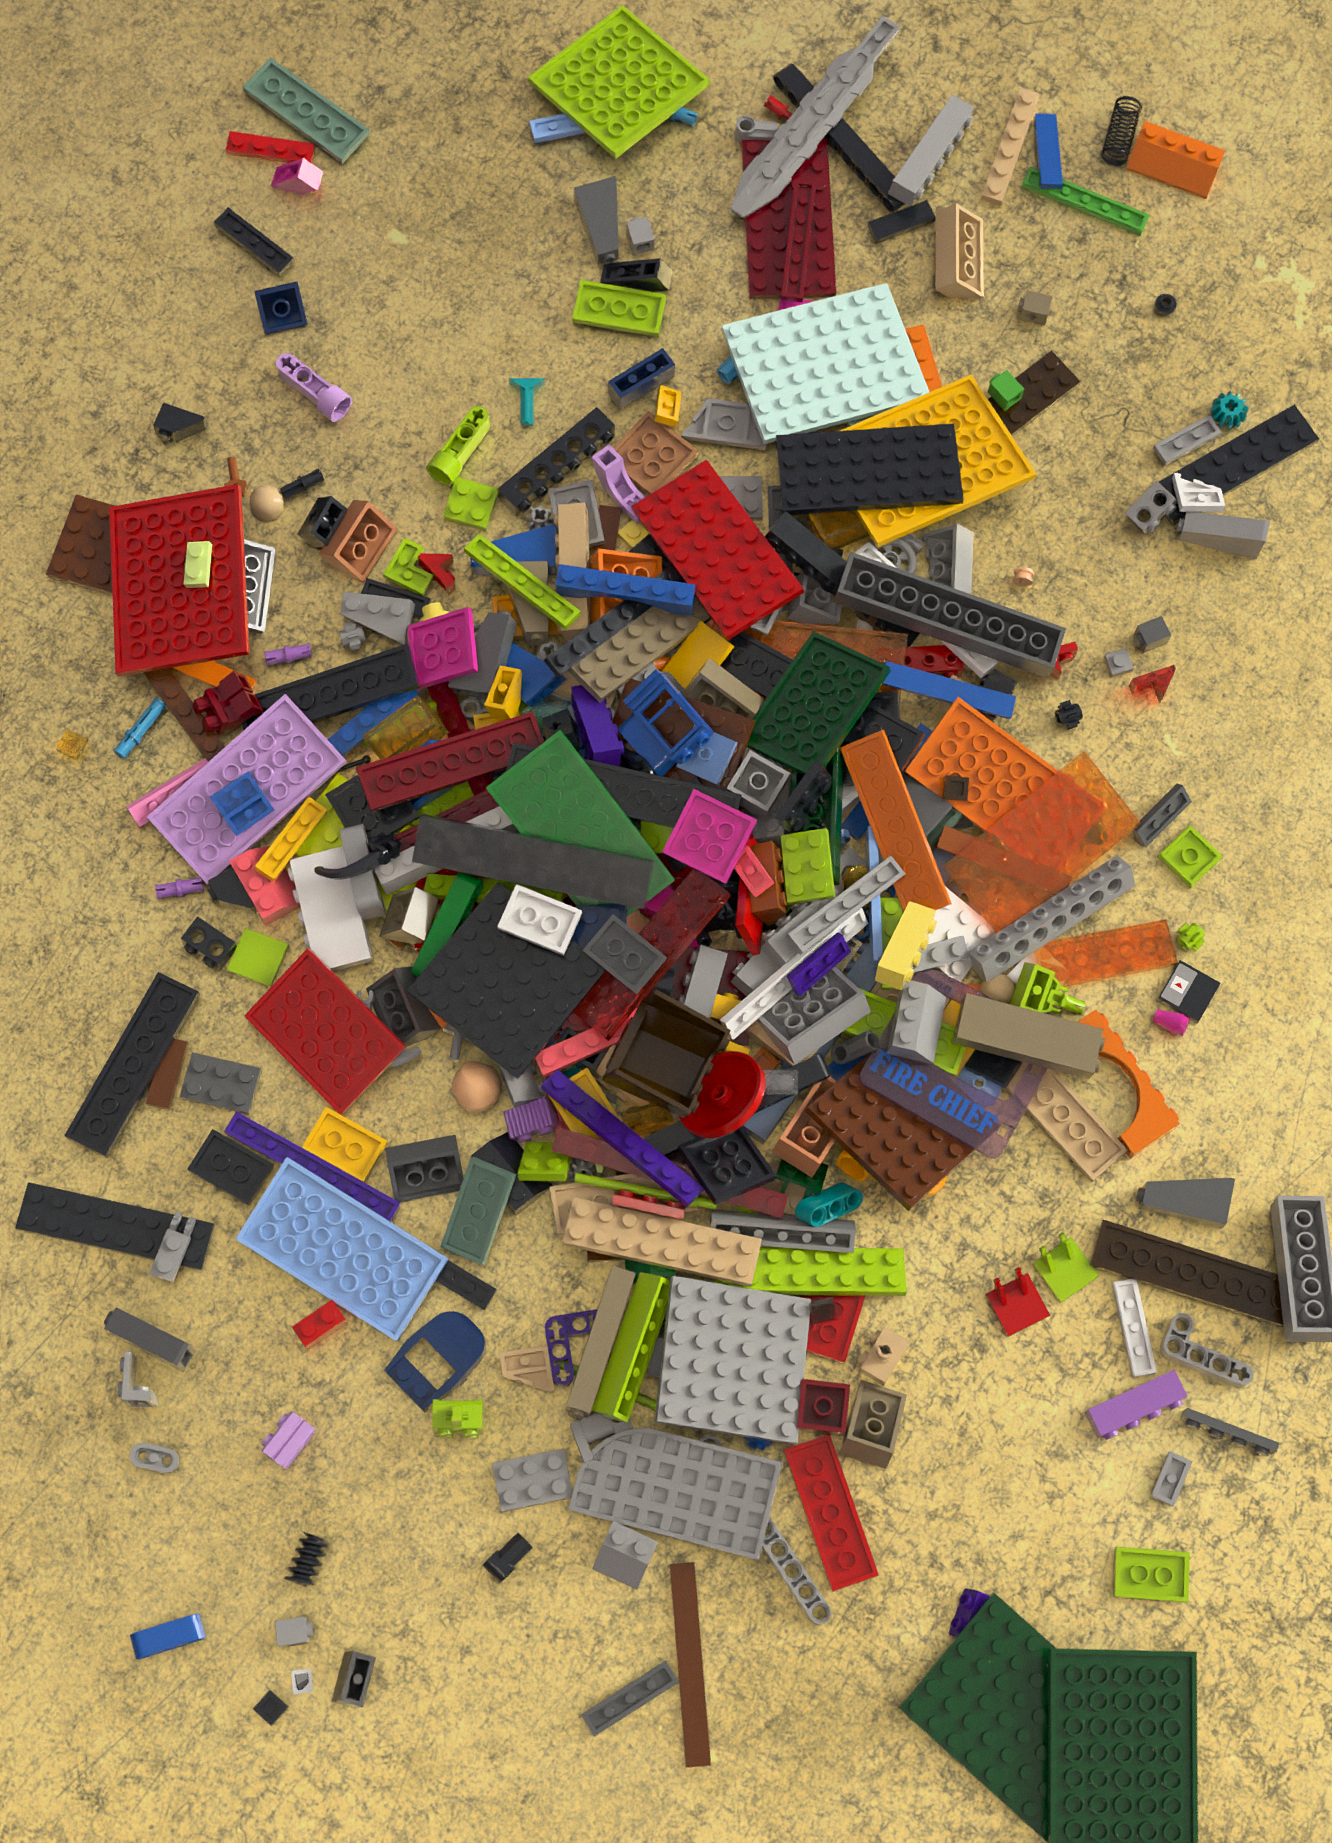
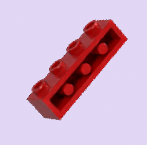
[869,645,964,678]

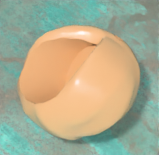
[452,1061,501,1113]

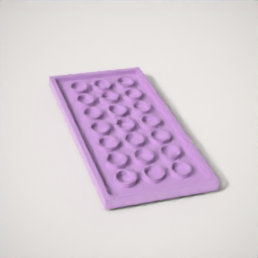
[147,694,347,885]

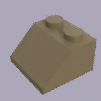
[379,887,439,944]

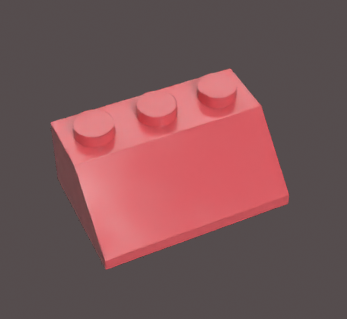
[229,846,301,927]

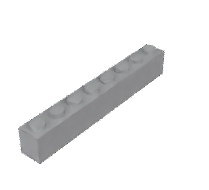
[730,847,867,996]

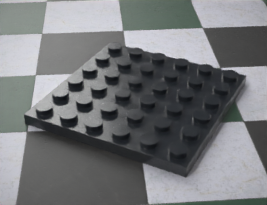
[407,882,607,1080]

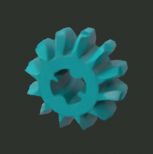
[1210,390,1249,430]

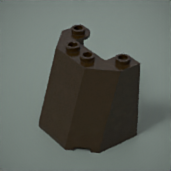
[602,989,731,1118]

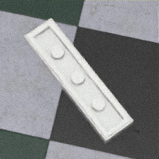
[1112,1279,1157,1378]

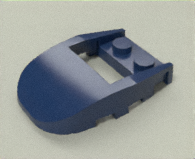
[384,1311,486,1413]

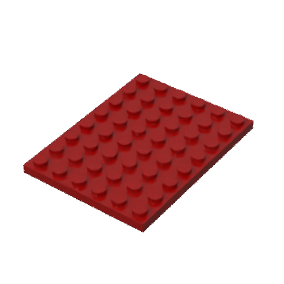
[109,484,250,677]

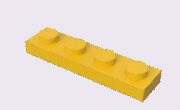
[254,797,328,882]

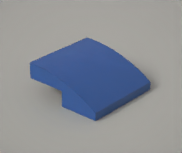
[210,771,275,836]

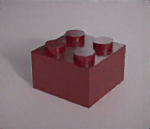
[797,1379,850,1437]

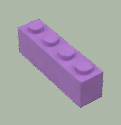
[1084,1370,1188,1440]

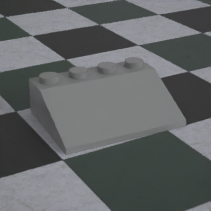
[244,539,276,633]
[757,967,871,1065]

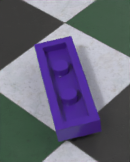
[786,933,851,996]

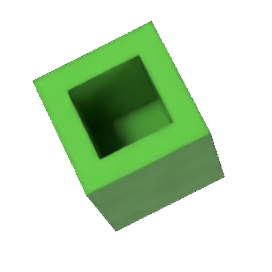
[988,370,1024,411]

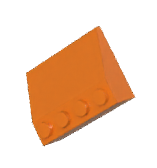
[589,549,662,624]

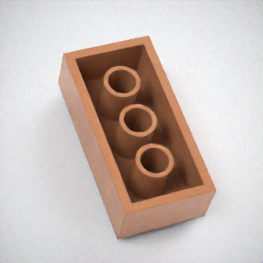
[772,1077,837,1177]

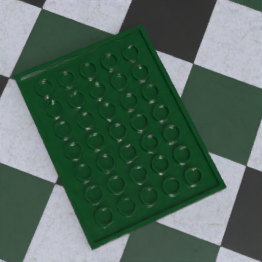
[897,1592,1056,1843]
[1048,1648,1198,1843]

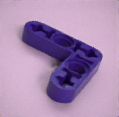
[545,1309,597,1387]

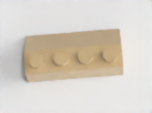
[935,203,984,299]

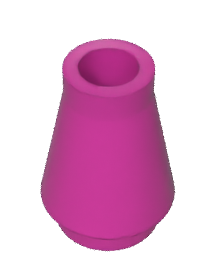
[1153,1009,1190,1036]

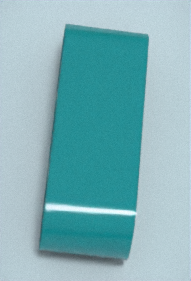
[795,1182,863,1227]

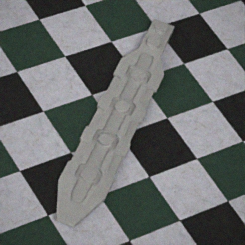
[731,16,900,218]

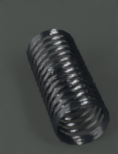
[1101,96,1142,165]

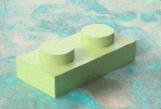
[184,541,212,588]

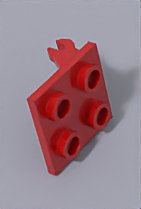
[985,1267,1050,1337]

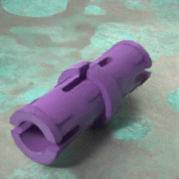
[264,643,312,666]
[155,877,204,899]

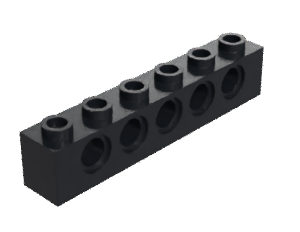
[497,407,615,516]

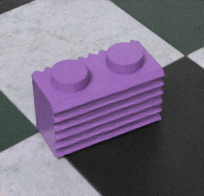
[503,1097,560,1143]

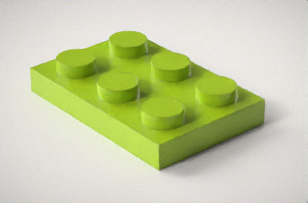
[781,828,835,905]
[1113,1547,1190,1603]

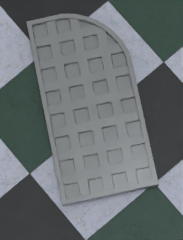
[568,1428,783,1560]

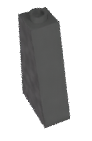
[574,176,619,265]
[448,611,517,699]
[1136,1178,1235,1229]
[104,1307,195,1372]

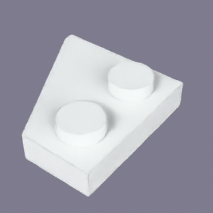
[1172,473,1225,512]

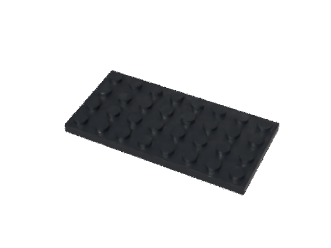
[776,423,964,515]

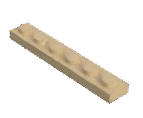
[981,87,1041,206]

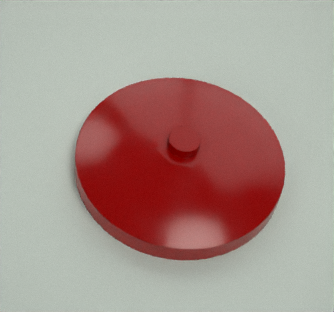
[679,1051,765,1139]

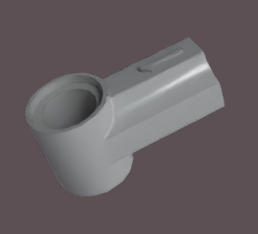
[734,116,778,143]

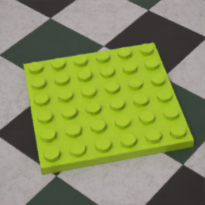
[528,5,710,159]

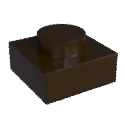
[943,776,969,801]

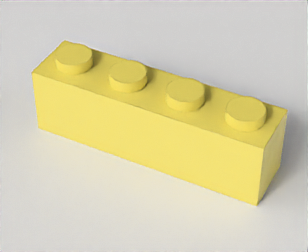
[875,901,937,990]

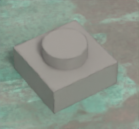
[1104,649,1134,677]

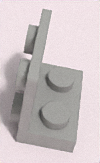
[118,1351,158,1407]

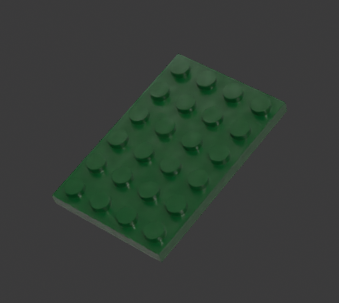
[747,631,891,775]

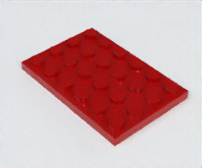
[244,948,407,1115]

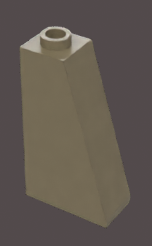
[505,561,549,645]

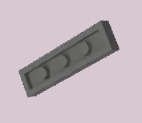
[1180,1408,1280,1456]
[581,1661,679,1737]

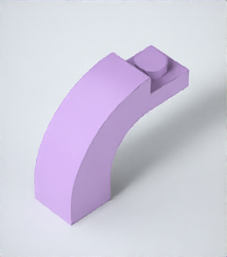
[592,444,645,524]

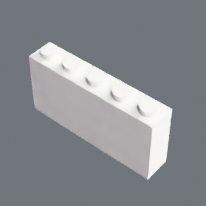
[288,846,374,972]

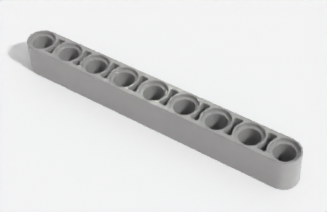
[700,1435,831,1625]

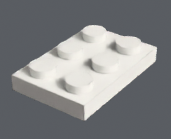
[498,884,582,956]

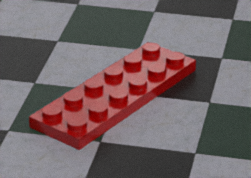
[783,1434,879,1592]

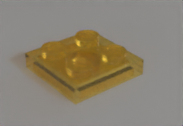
[620,1103,675,1137]

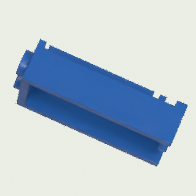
[623,669,714,764]

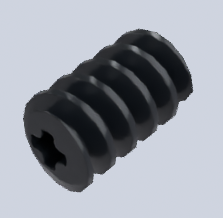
[284,1531,330,1587]

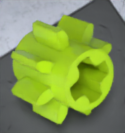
[1176,923,1205,951]

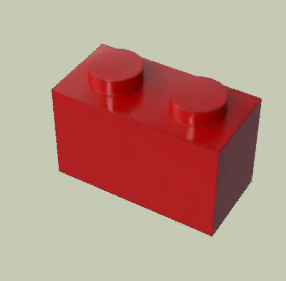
[292,1300,348,1351]

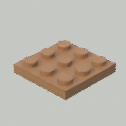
[613,411,699,495]

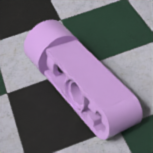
[276,353,352,422]

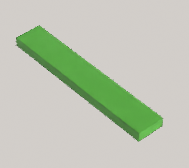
[1021,166,1150,236]

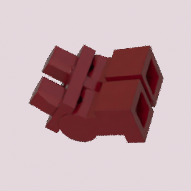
[192,671,264,735]

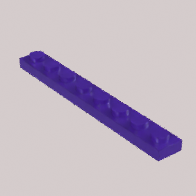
[541,1070,703,1207]
[224,1111,401,1222]

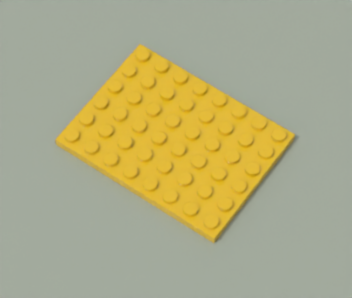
[840,374,1036,548]

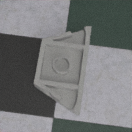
[682,398,767,450]

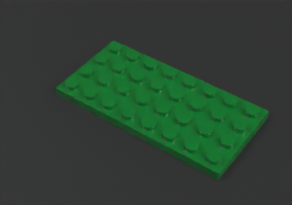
[486,730,676,917]

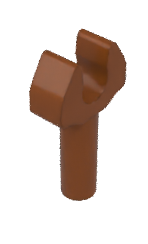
[224,457,247,497]

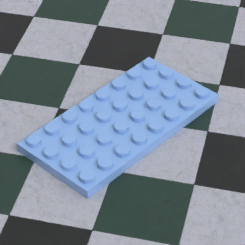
[236,1157,449,1341]

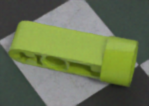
[426,406,490,486]

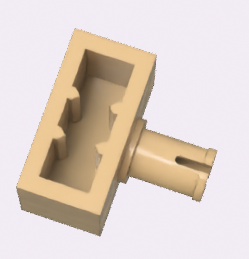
[858,1327,910,1386]

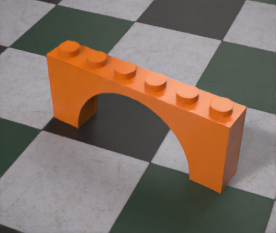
[1077,1009,1180,1159]

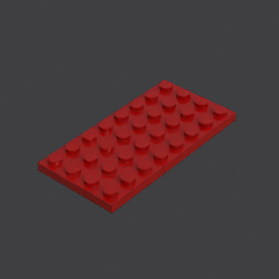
[631,459,804,641]

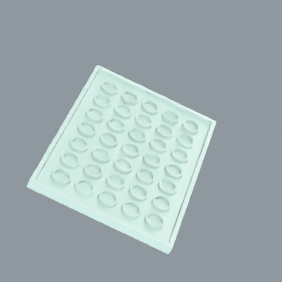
[721,283,929,444]

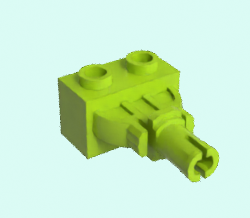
[1010,962,1086,1015]

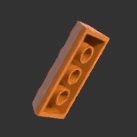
[1126,121,1226,199]

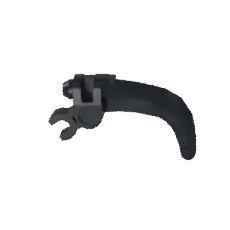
[314,832,402,880]

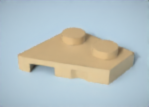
[499,1345,554,1393]

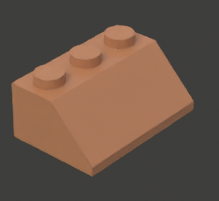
[319,500,398,582]

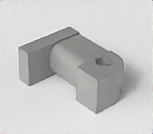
[570,1413,633,1463]

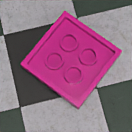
[407,607,478,690]
[662,789,758,884]

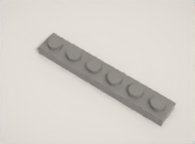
[786,856,906,955]

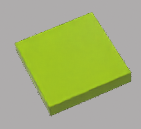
[1157,825,1223,889]
[227,928,289,987]

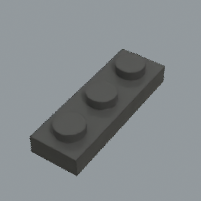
[1131,783,1192,847]

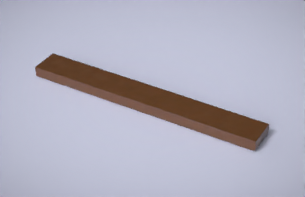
[670,1562,711,1768]

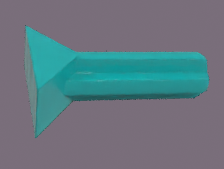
[509,378,545,427]

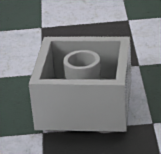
[726,750,790,819]

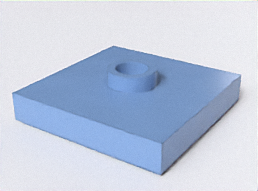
[676,724,738,785]

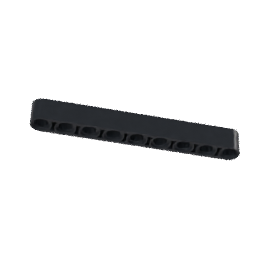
[773,63,905,213]
[643,1054,832,1157]

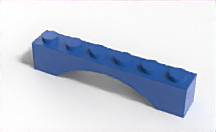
[555,564,695,616]

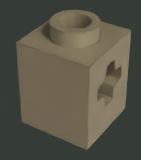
[1017,290,1052,325]

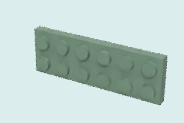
[243,57,370,164]

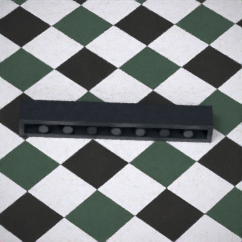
[765,511,920,648]

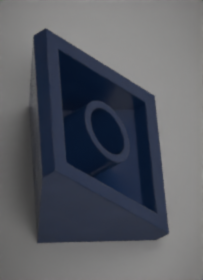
[254,281,307,334]

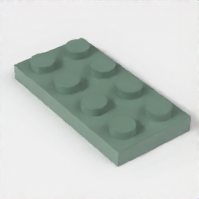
[440,1157,516,1265]

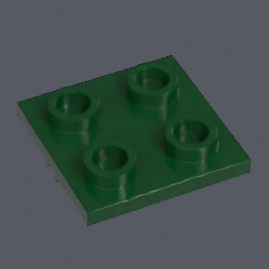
[775,1158,829,1200]

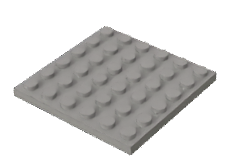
[654,1276,811,1445]

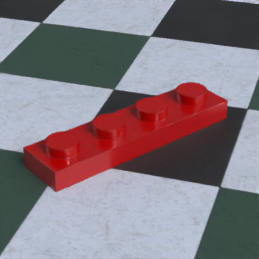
[226,131,315,164]

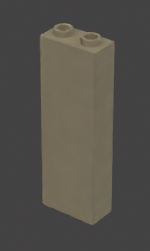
[952,993,1105,1079]
[565,1265,636,1420]

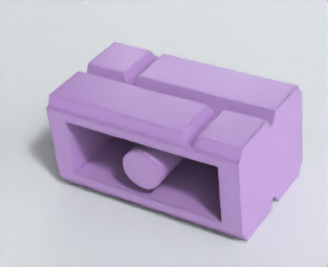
[261,1411,316,1470]

